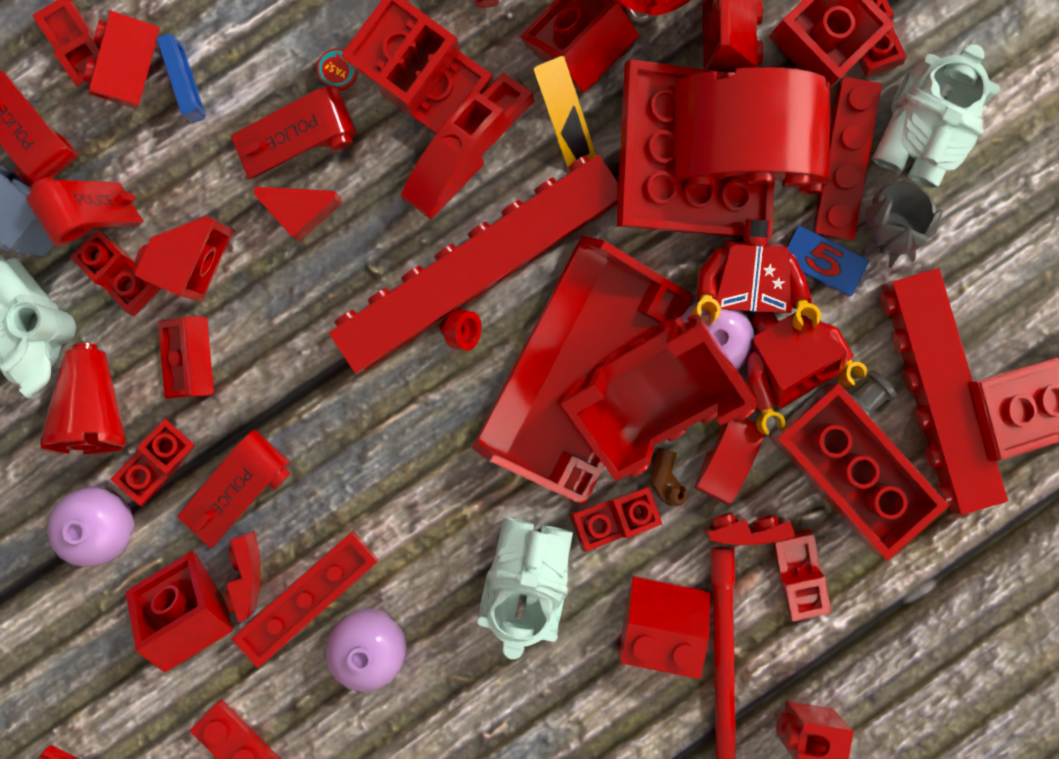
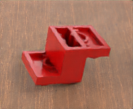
[341,0,493,135]

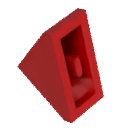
[254,186,342,242]

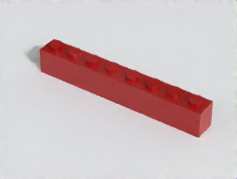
[329,154,619,374]

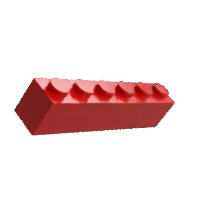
[880,268,1009,515]

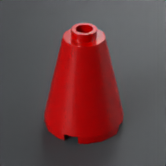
[40,343,126,455]

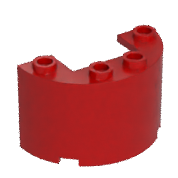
[675,67,830,194]
[561,314,758,481]

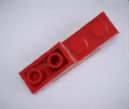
[401,73,535,220]

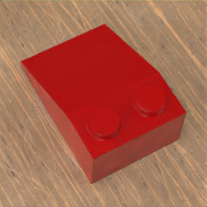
[702,0,764,73]

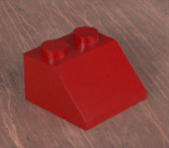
[519,0,640,93]
[768,0,895,87]
[134,216,235,302]
[125,550,233,673]
[617,575,711,679]

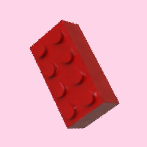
[769,383,949,561]

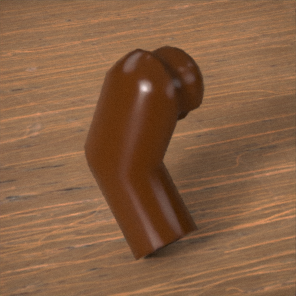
[650,447,688,506]

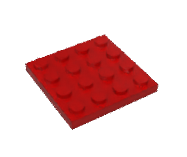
[617,59,775,239]

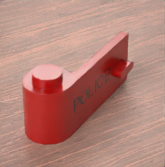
[0,70,79,187]
[230,86,357,179]
[26,177,144,246]
[177,430,291,549]

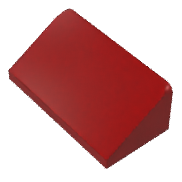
[158,316,214,399]

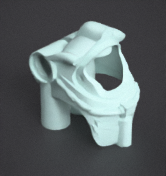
[872,44,1000,189]
[0,254,76,398]
[477,517,573,659]

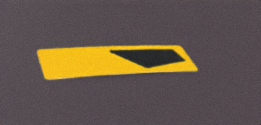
[534,56,596,168]

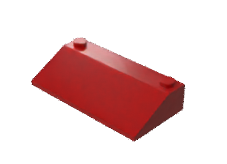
[471,235,694,505]

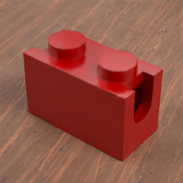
[82,10,160,110]
[776,701,854,759]

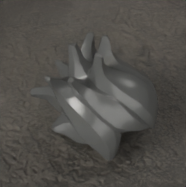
[856,180,942,268]

